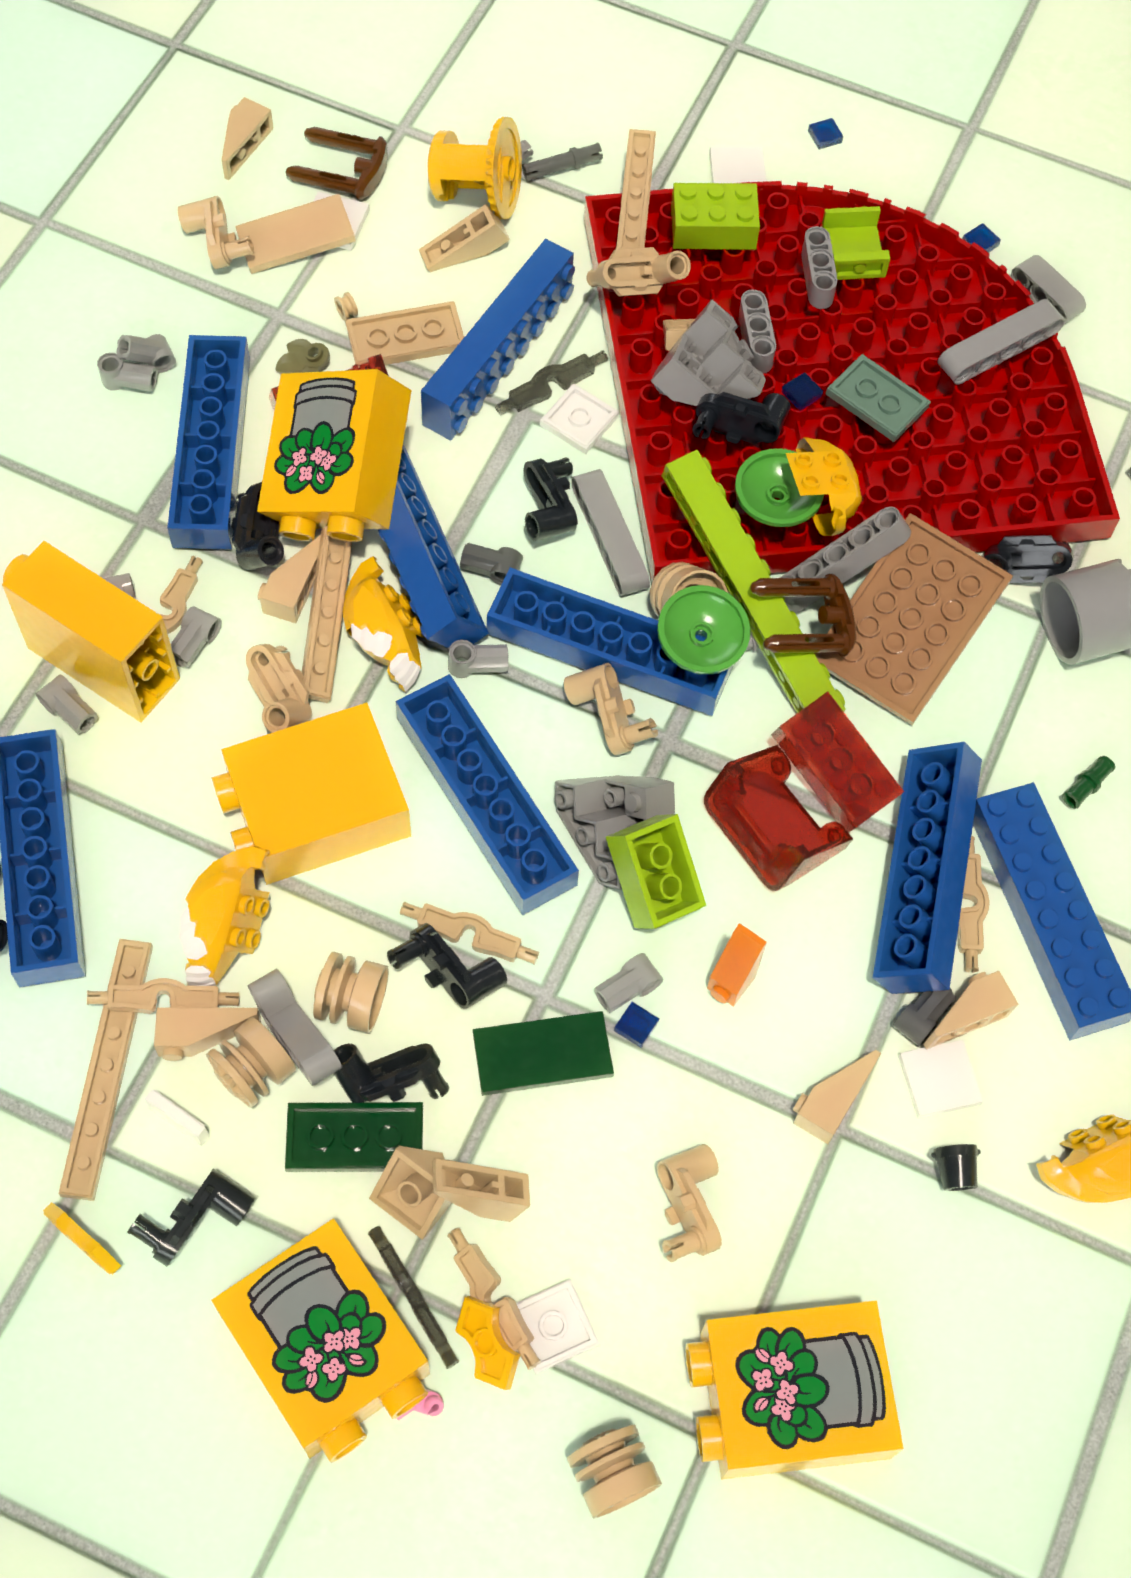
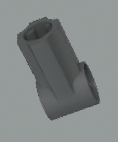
[460,543,523,585]
[893,988,956,1046]

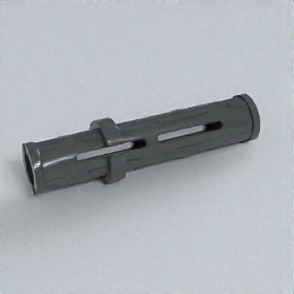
[522,142,603,181]

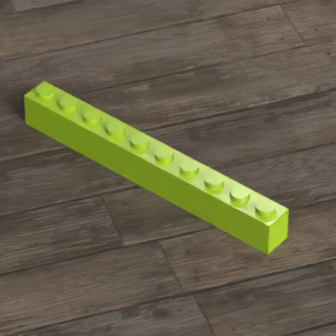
[662,450,846,733]

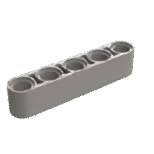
[937,299,1066,384]
[571,469,650,596]
[779,507,911,613]

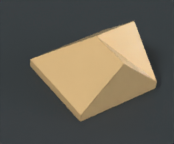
[369,1146,452,1240]

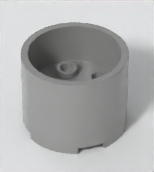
[1040,559,1131,665]

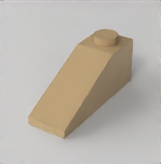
[221,97,274,181]
[419,204,510,272]
[258,535,321,623]
[923,971,1019,1050]
[154,1008,261,1061]
[793,1050,881,1144]
[432,1158,530,1222]

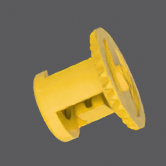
[428,117,522,220]

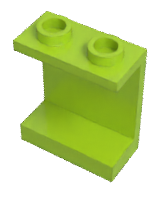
[821,206,890,280]

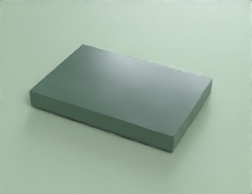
[826,354,931,442]

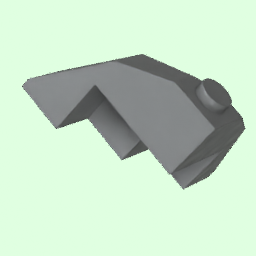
[651,300,766,406]

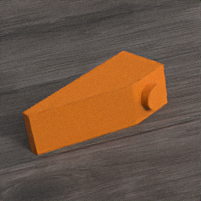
[707,923,767,1007]

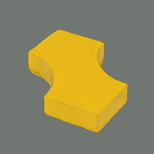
[43,1202,121,1275]
[455,1296,520,1390]

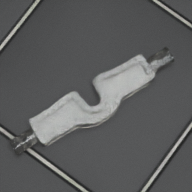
[495,350,608,415]
[368,1226,459,1369]

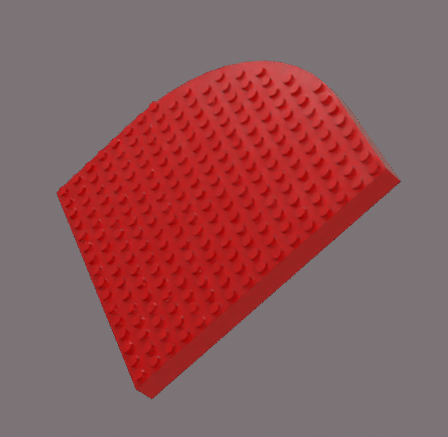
[584,181,1120,583]

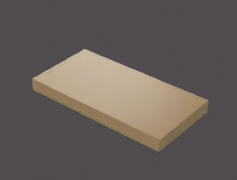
[235,194,356,274]
[345,301,464,370]

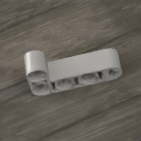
[247,968,342,1086]

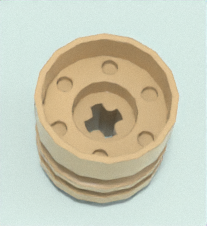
[650,562,728,616]
[313,952,389,1033]
[206,1017,296,1108]
[567,1425,662,1519]

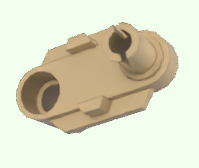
[178,196,255,269]
[586,247,691,296]
[246,644,312,732]
[564,663,658,756]
[657,1144,722,1262]

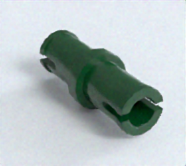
[1062,756,1116,809]

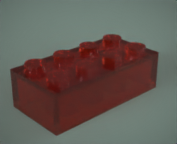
[771,691,904,834]

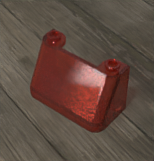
[704,745,853,891]

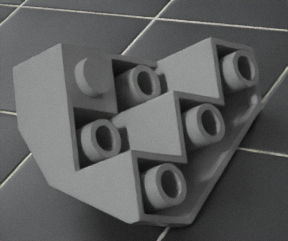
[555,775,675,890]

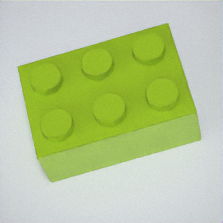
[671,183,760,250]
[605,814,707,929]

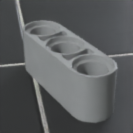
[801,226,837,309]
[1011,255,1086,323]
[738,290,776,374]

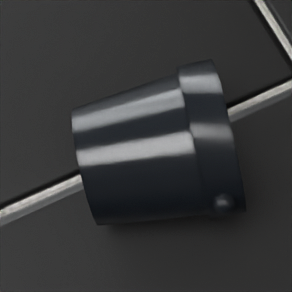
[931,1144,981,1191]

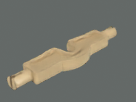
[159,556,203,634]
[958,836,990,973]
[400,901,540,965]
[87,978,239,1014]
[447,1228,541,1370]

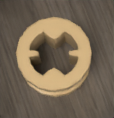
[334,292,358,321]

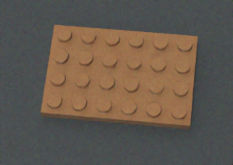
[814,513,1013,726]

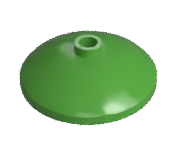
[735,449,824,527]
[657,585,750,674]

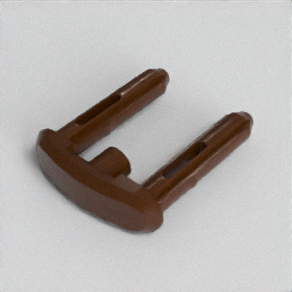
[285,127,388,200]
[750,574,856,656]

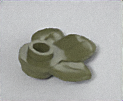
[275,339,330,373]

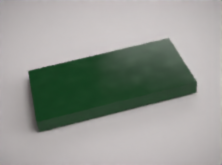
[472,1011,614,1096]
[285,1102,423,1172]

